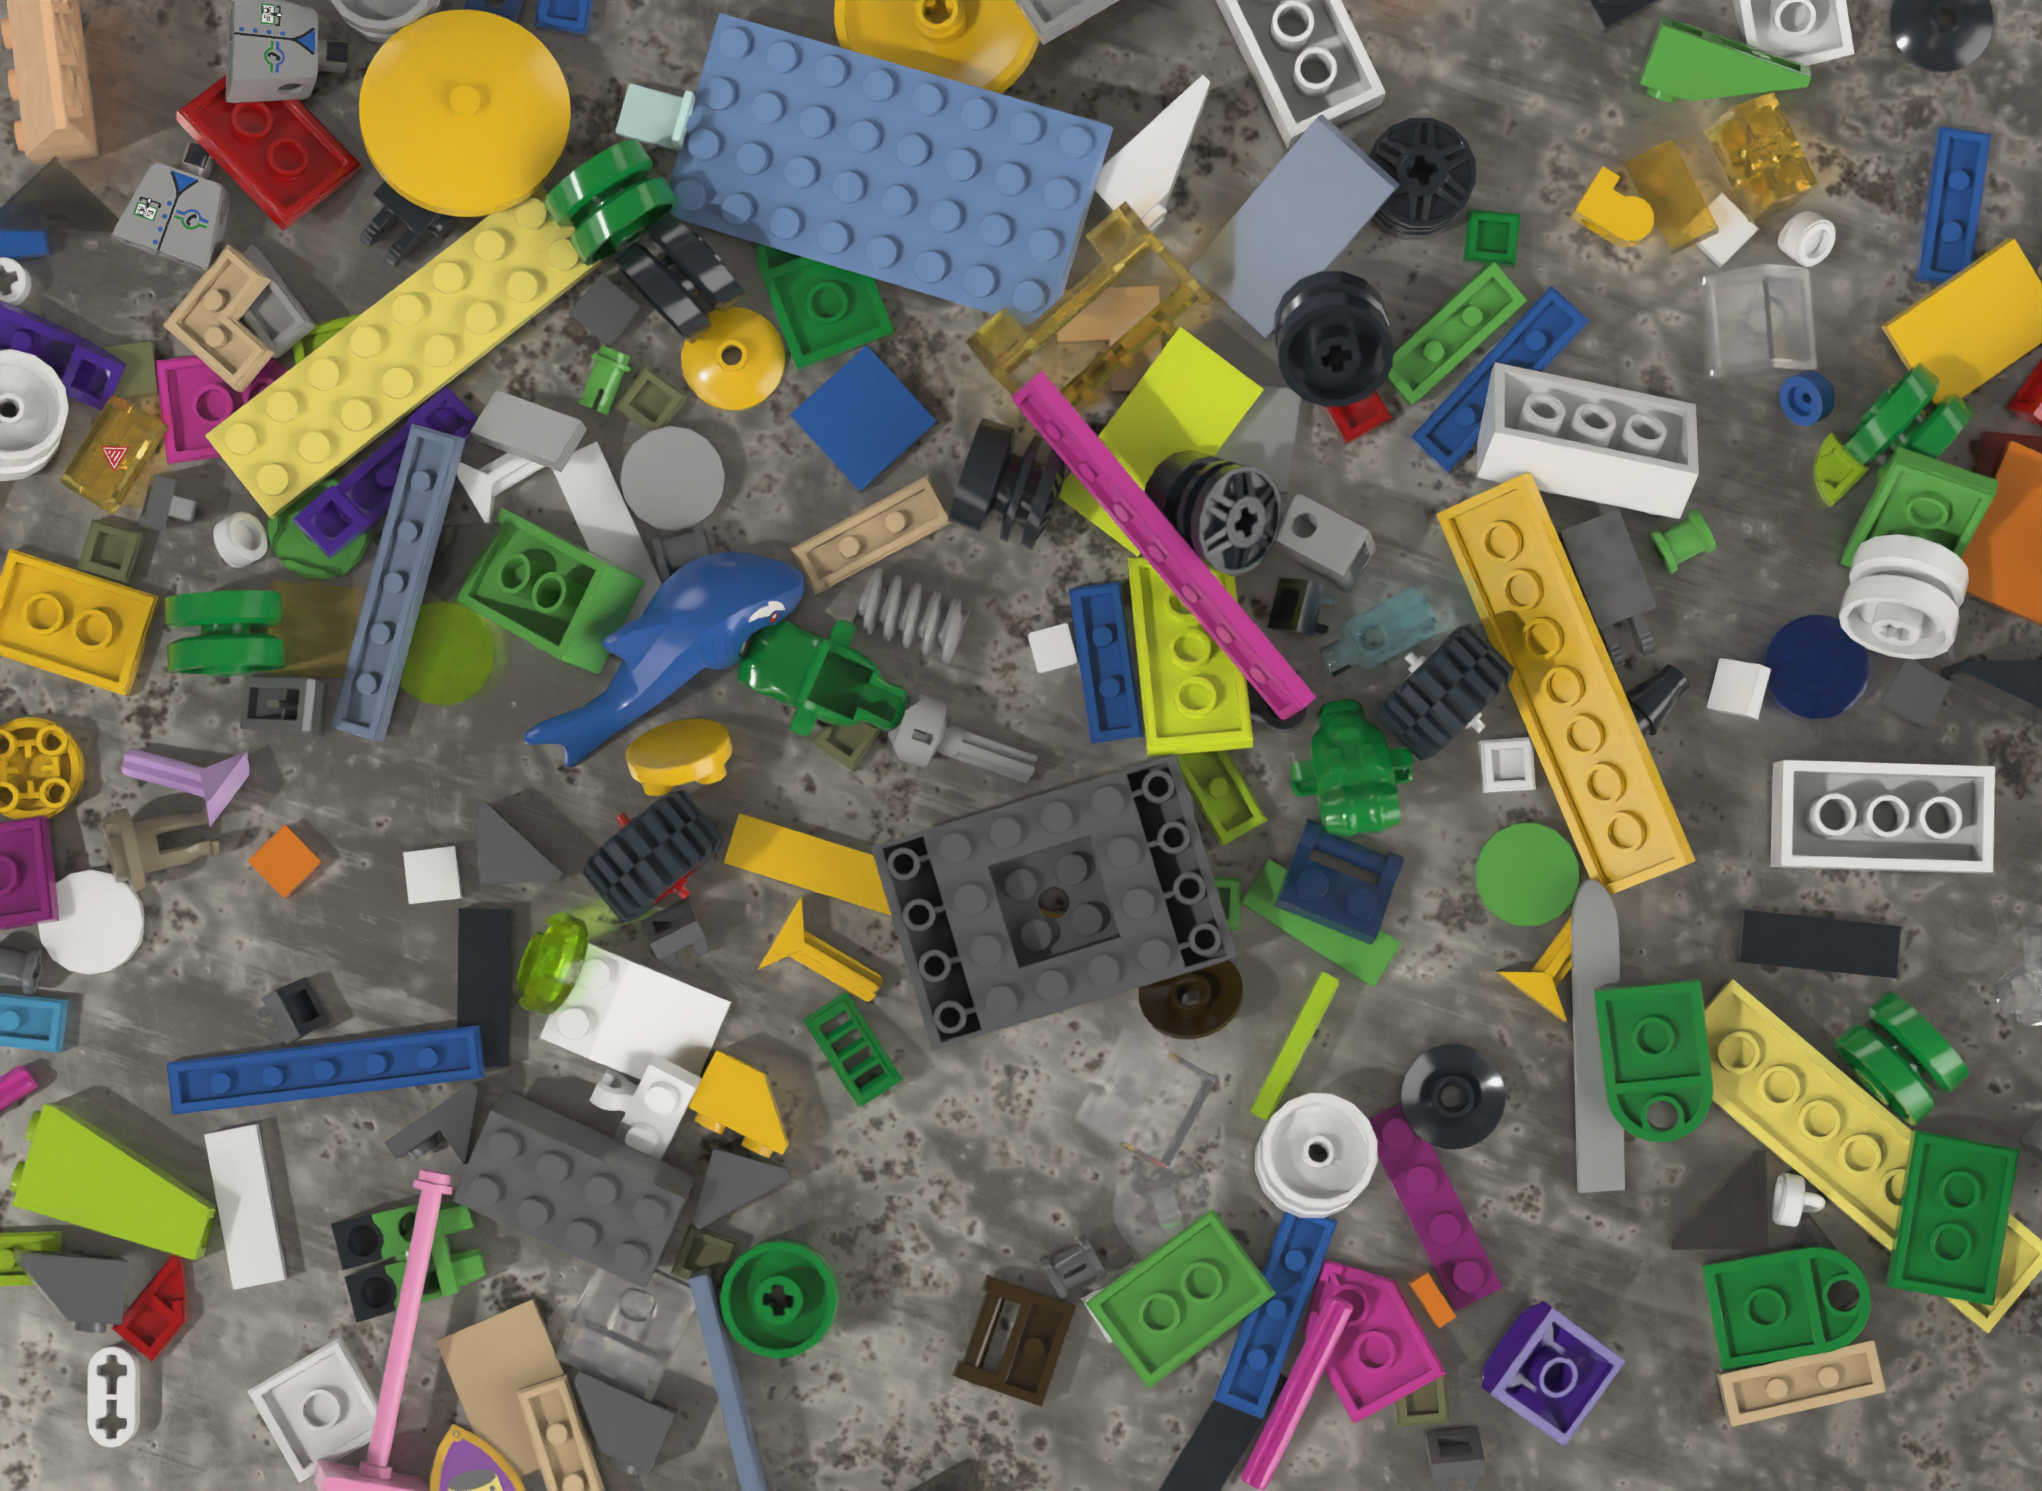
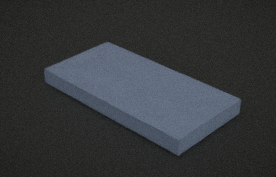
[1189,114,1400,339]

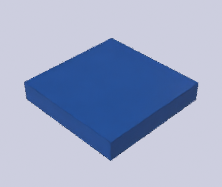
[790,345,937,493]

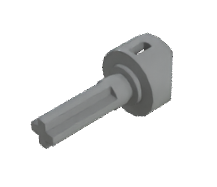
[888,694,1038,784]

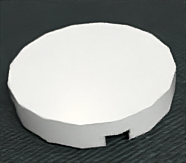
[38,870,145,975]

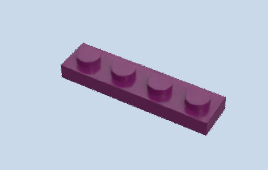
[1368,1102,1503,1311]

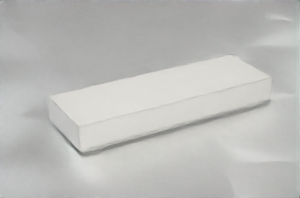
[204,1124,288,1290]

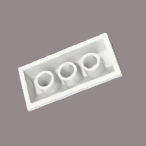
[1477,362,1699,519]

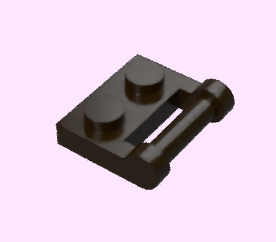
[952,1275,1076,1407]

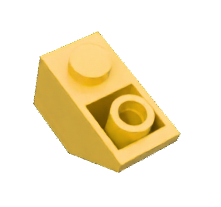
[688,1049,789,1158]

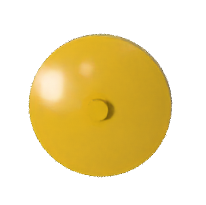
[834,0,1040,94]
[359,10,571,217]

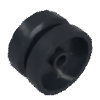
[613,210,746,345]
[1274,271,1394,407]

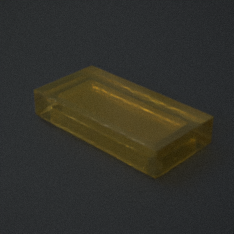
[1625,139,1719,255]

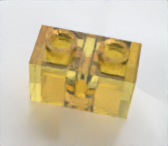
[1705,92,1819,223]

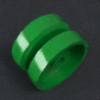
[543,139,680,266]
[1841,362,1975,482]
[165,590,286,677]
[1833,991,1970,1126]
[720,1237,840,1359]

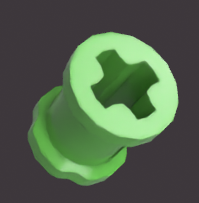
[1648,509,1717,574]

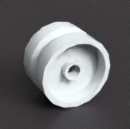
[0,349,69,481]
[1839,534,1969,659]
[1255,1093,1377,1218]

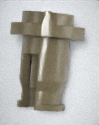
[103,806,220,893]

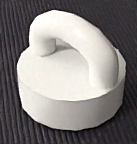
[1778,211,1836,267]
[213,511,268,568]
[1772,1173,1825,1227]

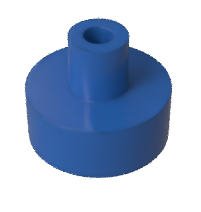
[1779,370,1835,426]

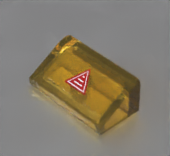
[60,395,169,515]

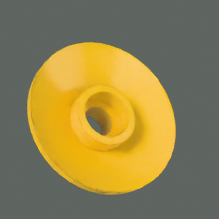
[681,307,785,411]

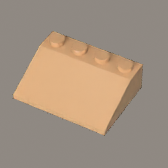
[1,0,99,165]

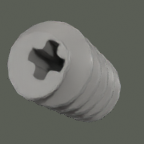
[853,568,970,664]

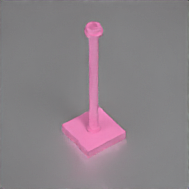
[313,1169,453,1491]

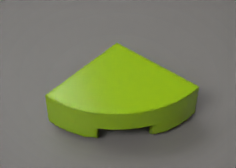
[1814,432,1869,507]

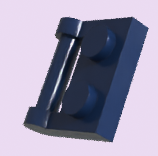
[1274,818,1404,945]

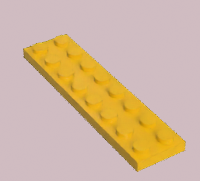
[1436,472,1696,895]

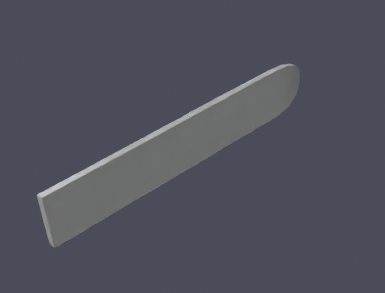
[1571,879,1625,1193]

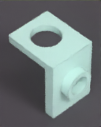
[616,84,696,152]

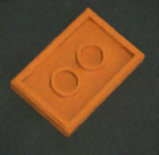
[1961,441,2042,627]

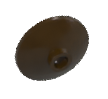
[1138,960,1244,1039]

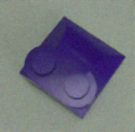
[1481,1301,1626,1447]

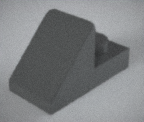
[384,1081,484,1165]

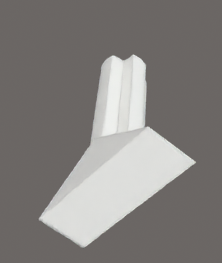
[456,453,545,530]

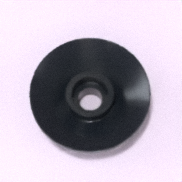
[1889,0,1994,73]
[1400,1044,1506,1149]

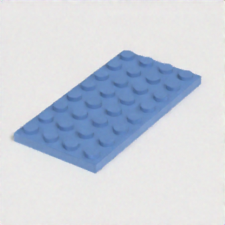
[669,13,1113,332]

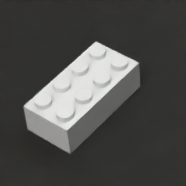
[1216,0,1386,149]
[1770,760,1995,874]

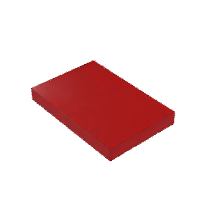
[175,75,361,231]

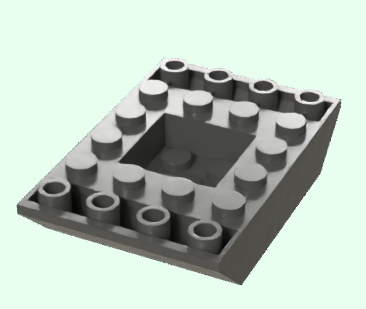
[871,754,1238,1050]

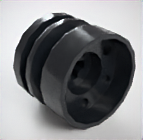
[1369,118,1476,240]
[948,418,1066,550]
[1144,450,1282,576]

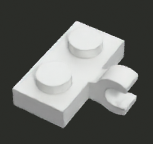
[590,1054,702,1160]

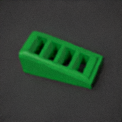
[802,991,903,1108]

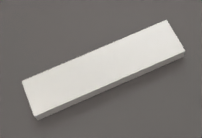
[553,441,662,626]

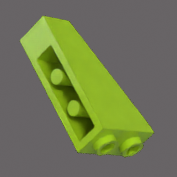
[10,1102,218,1260]

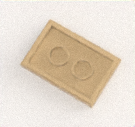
[435,1298,595,1477]

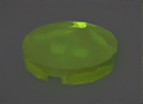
[400,601,496,706]
[516,911,588,1017]

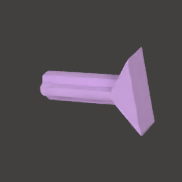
[121,748,250,827]

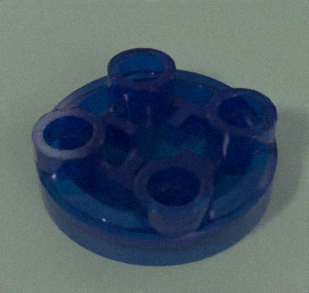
[1762,615,1870,720]

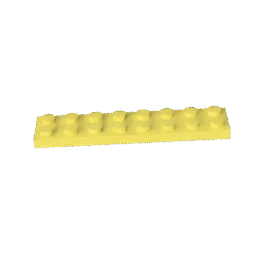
[205,187,602,520]
[1704,979,2042,1333]

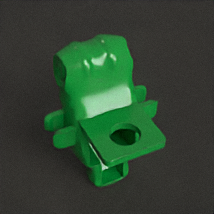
[737,620,909,736]
[1291,699,1414,837]

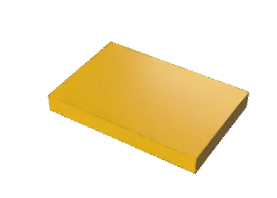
[1881,238,2042,408]
[0,549,162,697]

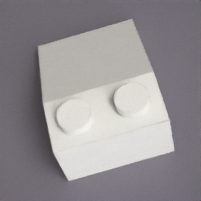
[1732,0,1854,65]
[1090,75,1210,244]
[540,940,731,1079]

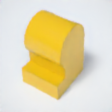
[1570,166,1654,248]

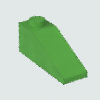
[1640,15,1811,103]

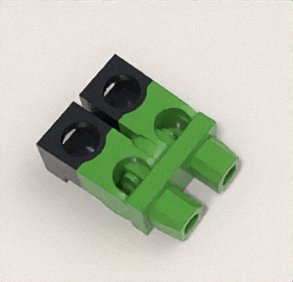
[331,1201,487,1323]

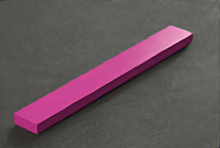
[1011,370,1316,720]

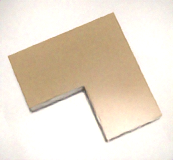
[163,245,275,393]
[1056,285,1162,393]

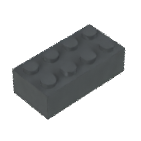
[452,1090,698,1289]

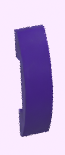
[0,300,126,413]
[293,385,478,559]

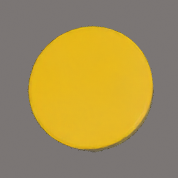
[0,717,86,820]
[626,719,732,796]

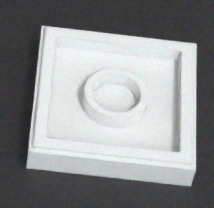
[247,1336,379,1483]

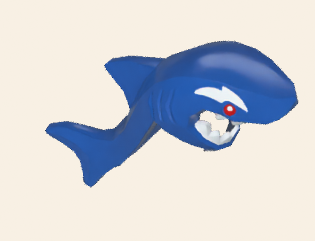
[523,551,804,767]

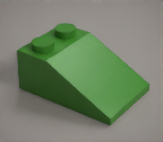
[456,507,645,674]

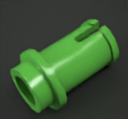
[578,345,631,415]

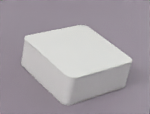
[1028,624,1078,674]

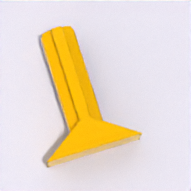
[758,896,884,1002]
[1496,915,1572,1023]

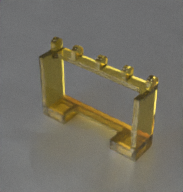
[965,201,1213,408]

